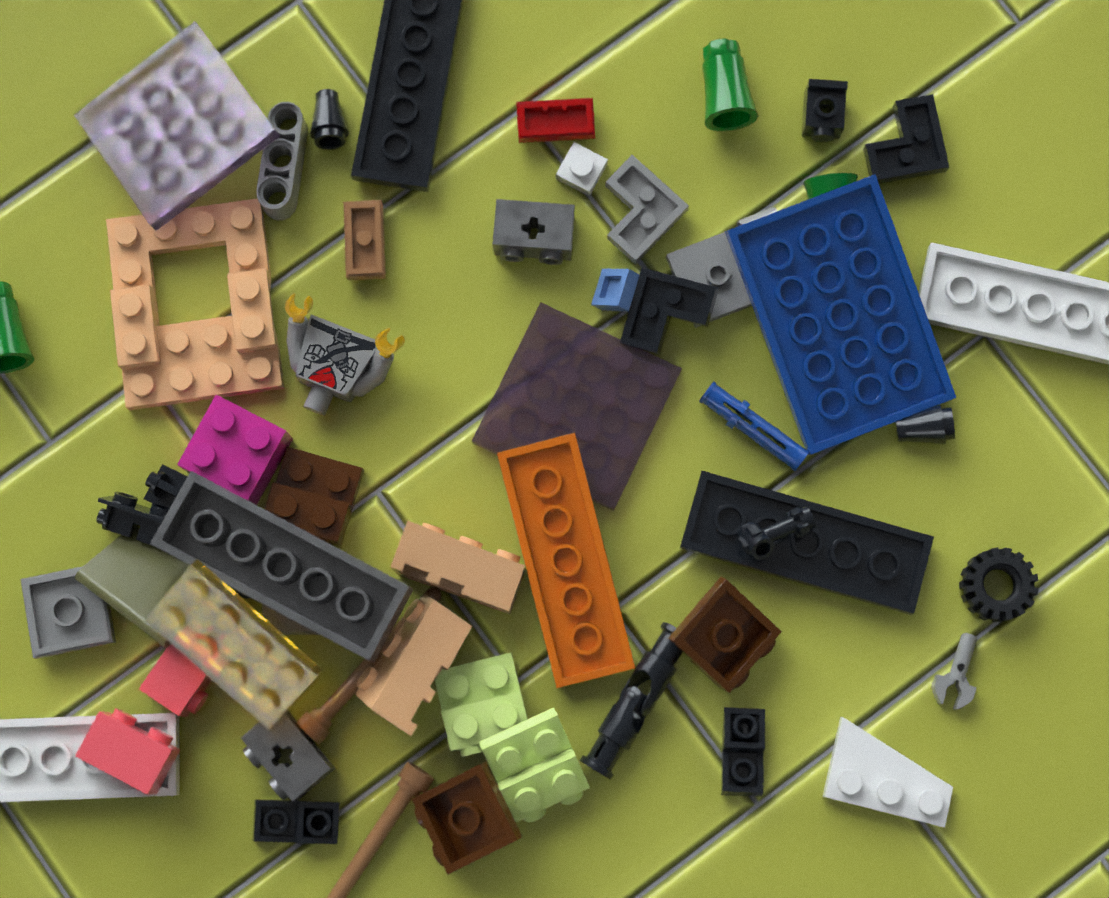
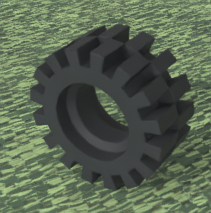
[959,547,1039,622]

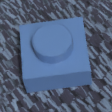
[591,269,639,311]

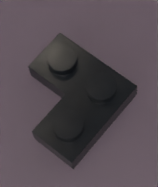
[863,94,949,184]
[620,268,719,355]

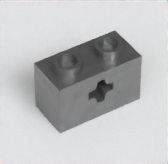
[492,199,575,265]
[241,706,336,802]

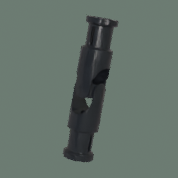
[579,622,683,780]

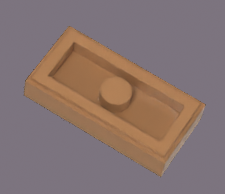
[343,200,386,281]

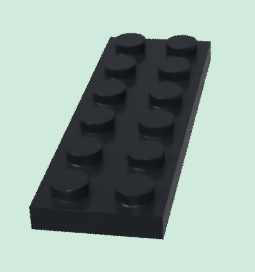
[351,0,463,192]
[680,471,934,615]

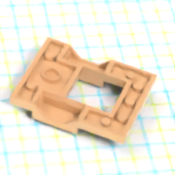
[106,198,284,410]

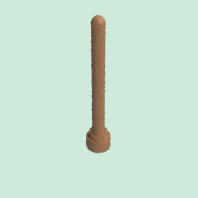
[296,587,441,745]
[327,761,434,898]

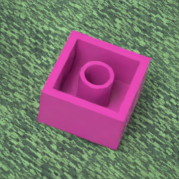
[177,395,293,505]

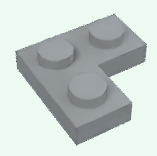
[605,155,689,265]

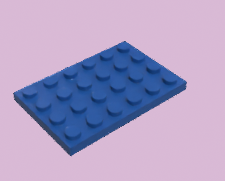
[725,174,957,455]

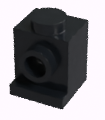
[802,79,848,142]

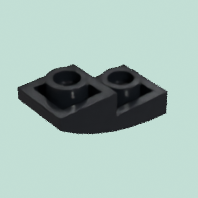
[721,707,765,797]
[252,799,340,844]

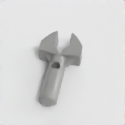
[931,633,977,710]

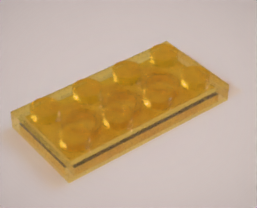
[145,559,323,730]

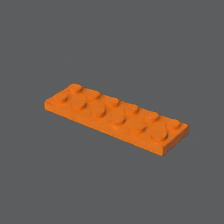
[497,433,635,688]

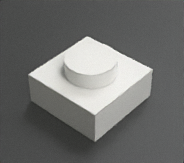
[556,142,608,196]

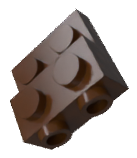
[264,447,364,545]
[668,577,782,693]
[412,761,522,874]

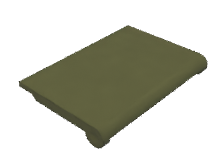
[75,525,222,648]

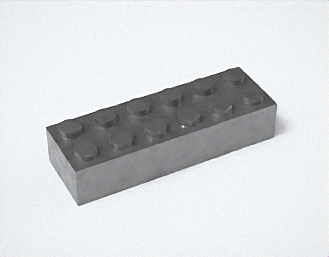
[150,471,413,662]

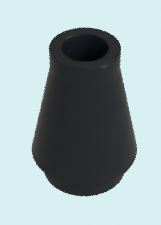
[310,89,349,150]
[896,405,955,444]

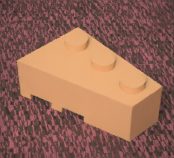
[391,520,526,614]
[355,594,472,736]

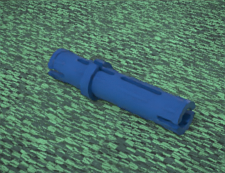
[699,381,809,472]

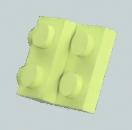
[435,652,528,757]
[479,708,590,822]

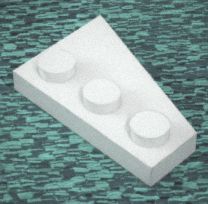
[822,717,953,828]

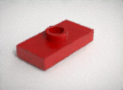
[516,98,595,143]

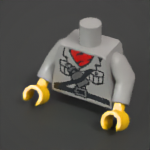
[285,293,405,416]

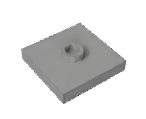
[666,232,752,328]
[20,566,116,659]

